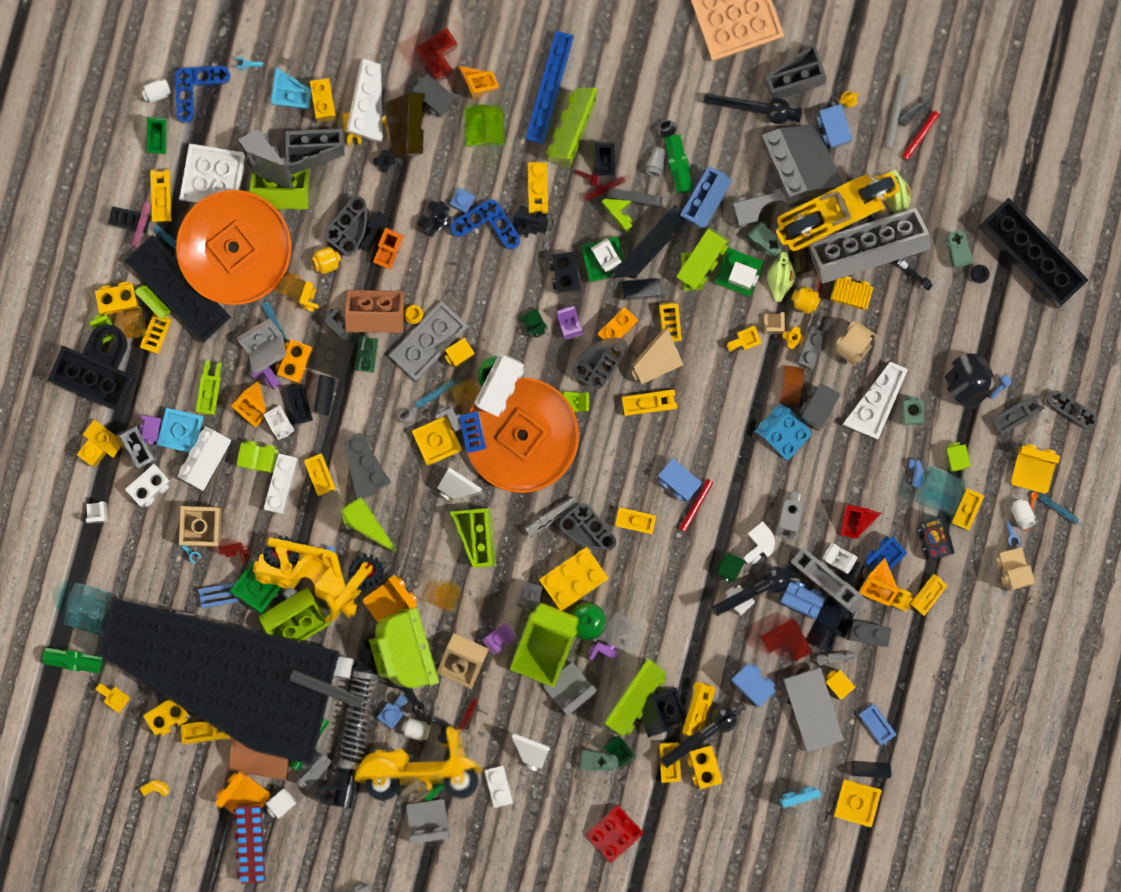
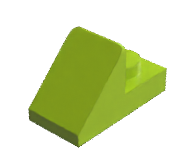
[602,199,633,233]

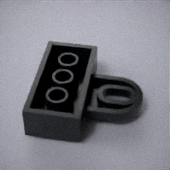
[47,324,136,412]

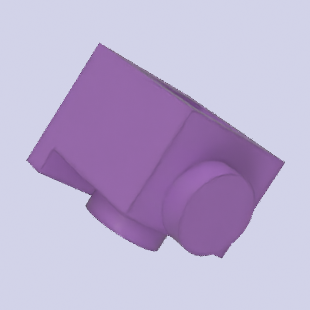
[139,415,163,445]

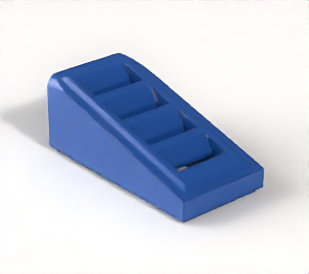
[459,411,487,453]

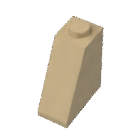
[631,328,683,384]

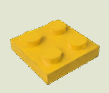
[412,415,463,466]
[834,779,881,827]

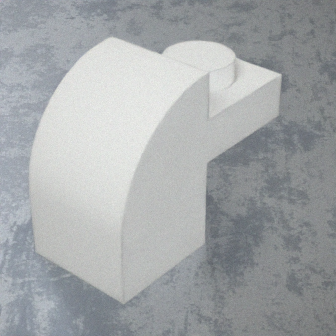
[743,521,775,564]

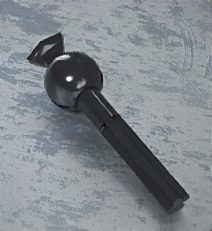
[703,93,802,124]
[711,562,800,616]
[660,702,747,769]

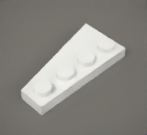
[346,59,383,143]
[843,362,908,440]

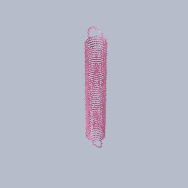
[132,198,151,248]

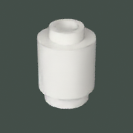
[142,79,171,104]
[1010,499,1036,529]
[402,718,431,741]

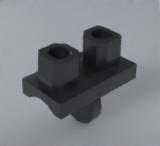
[417,200,451,238]
[512,205,548,238]

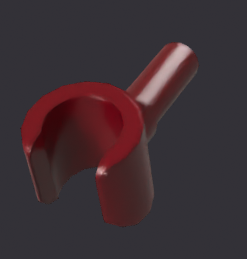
[576,170,601,187]

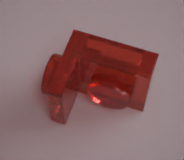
[219,542,249,562]

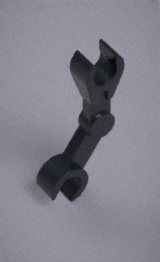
[893,258,934,291]
[385,682,425,714]

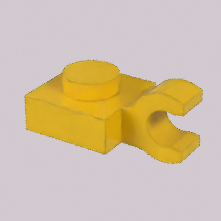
[726,325,762,352]
[96,683,131,713]

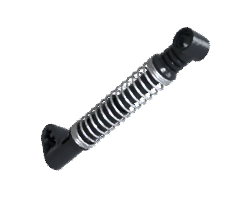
[315,635,377,809]

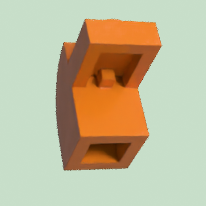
[373,227,405,270]

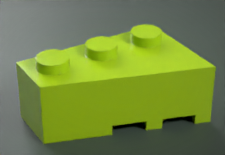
[677,227,730,290]
[450,508,496,568]

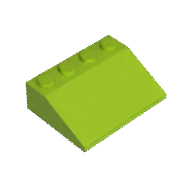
[546,87,598,169]
[341,498,397,553]
[604,659,667,737]

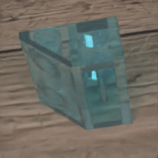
[916,466,966,516]
[64,582,112,635]

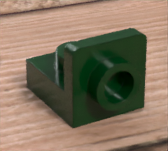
[520,308,547,338]

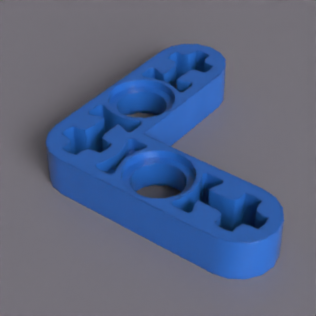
[175,66,231,124]
[451,200,520,250]

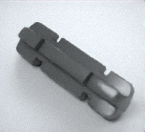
[899,97,932,127]

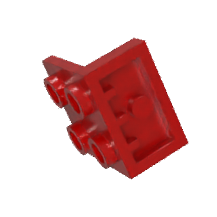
[585,804,644,863]

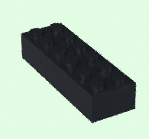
[979,197,1088,309]

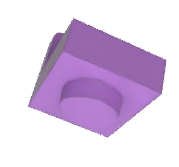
[557,306,583,340]
[588,642,619,661]

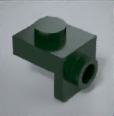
[604,736,636,769]

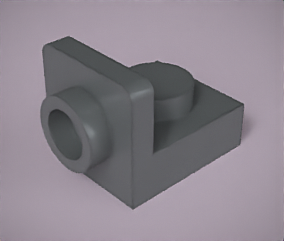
[323,308,346,339]

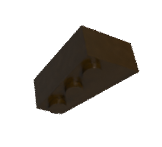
[383,93,425,159]

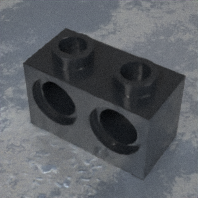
[549,251,580,295]

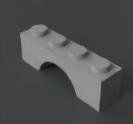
[733,188,811,228]
[791,548,865,613]

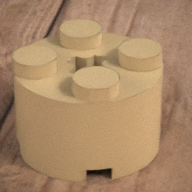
[835,321,877,366]

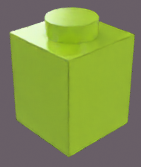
[945,442,971,472]

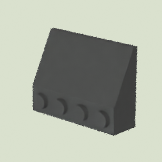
[762,124,844,208]

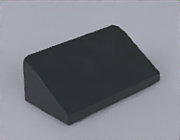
[622,278,662,301]
[313,374,335,416]
[281,384,313,427]
[851,761,892,778]

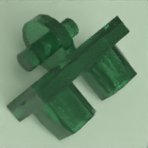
[355,336,379,373]

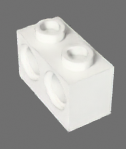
[125,464,171,508]

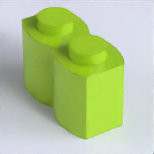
[236,440,279,474]

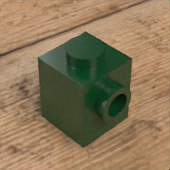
[716,552,745,583]

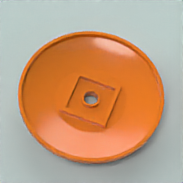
[176,190,291,305]
[466,377,579,493]

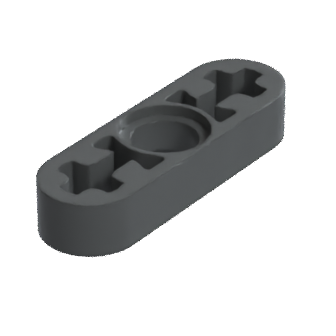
[607,188,663,208]
[1047,391,1098,429]

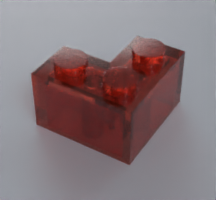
[415,27,458,83]
[759,618,812,662]

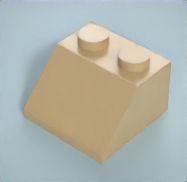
[437,633,489,689]

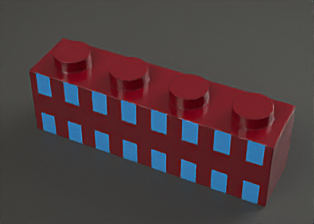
[233,803,266,884]

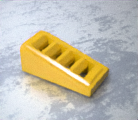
[659,301,682,342]
[140,313,172,355]

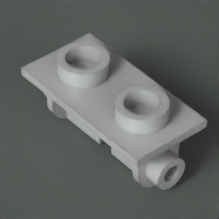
[292,749,332,791]

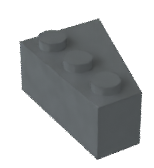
[766,43,826,100]
[285,129,345,175]
[344,433,391,500]

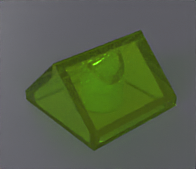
[465,104,505,147]

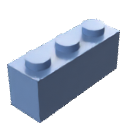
[680,166,732,230]

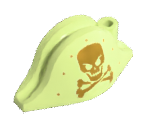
[884,170,912,214]
[767,252,795,302]

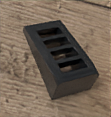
[108,206,151,234]

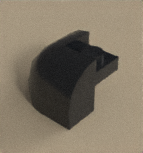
[944,353,994,409]

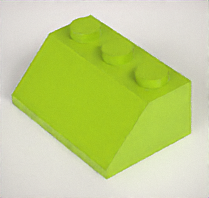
[249,168,310,210]
[258,587,331,642]

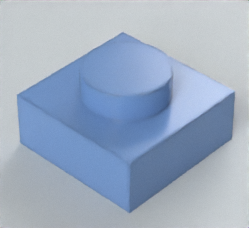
[450,188,476,213]

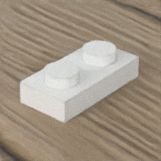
[485,766,513,808]

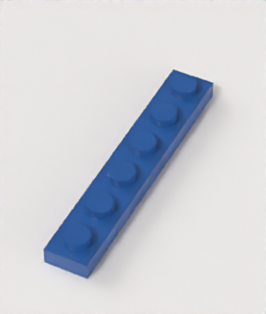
[525,31,574,145]

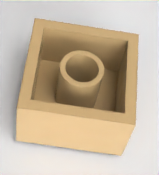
[179,506,222,547]

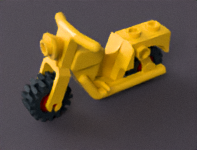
[253,535,384,623]

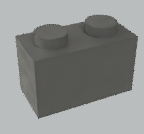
[412,73,456,118]
[115,426,154,469]
[848,621,892,647]

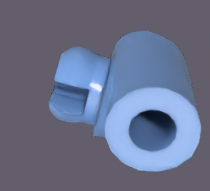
[908,459,924,487]

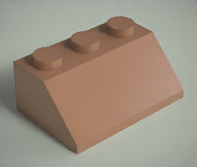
[345,290,405,333]
[229,739,290,780]

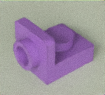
[252,366,281,389]
[482,623,517,655]

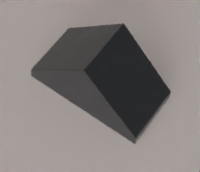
[595,142,615,176]

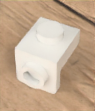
[591,239,622,272]
[823,543,858,574]

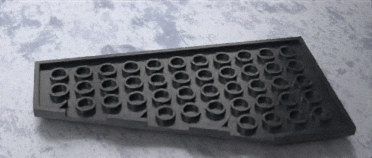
[98,598,340,765]

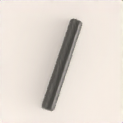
[290,671,364,708]

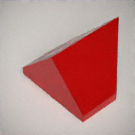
[840,505,882,539]

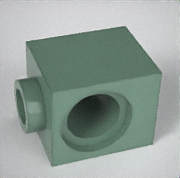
[902,397,924,425]

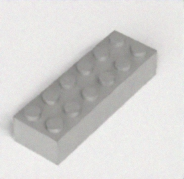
[808,208,931,284]

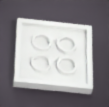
[180,144,245,203]

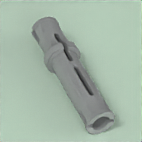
[524,496,578,538]

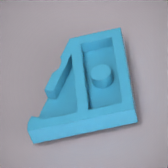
[271,68,312,110]

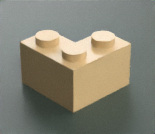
[995,547,1035,591]

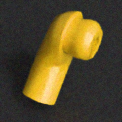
[140,780,170,796]

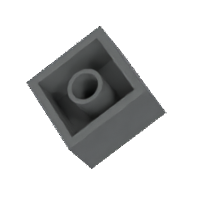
[798,383,841,431]

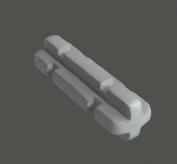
[816,652,855,665]

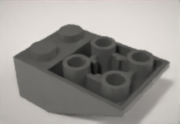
[238,129,293,189]

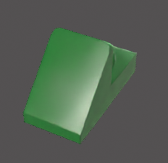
[147,117,169,154]

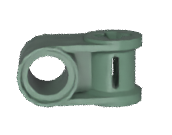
[746,221,782,256]
[946,230,973,269]
[580,750,618,771]

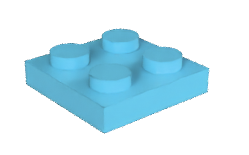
[157,408,204,453]
[779,786,821,808]

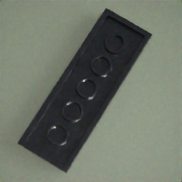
[125,235,232,343]

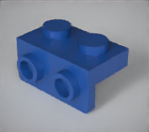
[864,536,907,572]

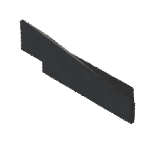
[611,205,686,279]
[805,562,866,653]

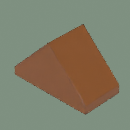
[779,365,805,406]

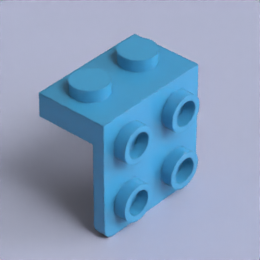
[754,404,812,460]

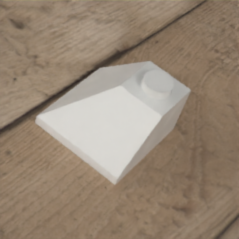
[437,467,483,500]
[512,734,550,771]

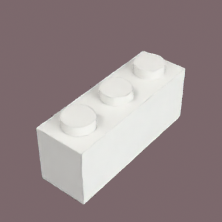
[474,352,524,416]
[177,426,231,491]
[264,454,299,515]

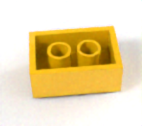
[539,547,609,611]

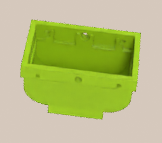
[510,603,578,688]
[369,608,439,688]

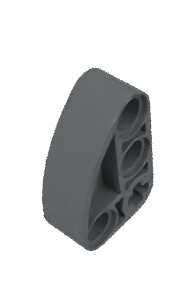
[325,196,368,257]
[572,338,627,389]
[560,503,616,551]

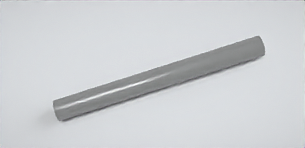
[885,74,908,149]

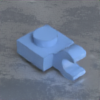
[377,694,407,729]

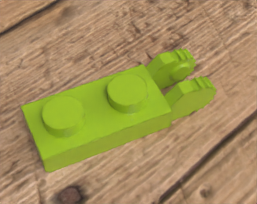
[196,360,222,416]

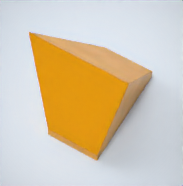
[458,66,500,99]
[231,380,267,428]
[859,558,899,607]

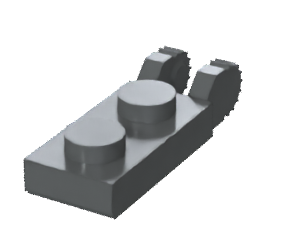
[795,313,832,369]
[990,395,1045,436]

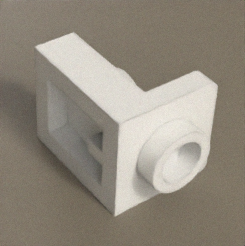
[264,405,294,440]

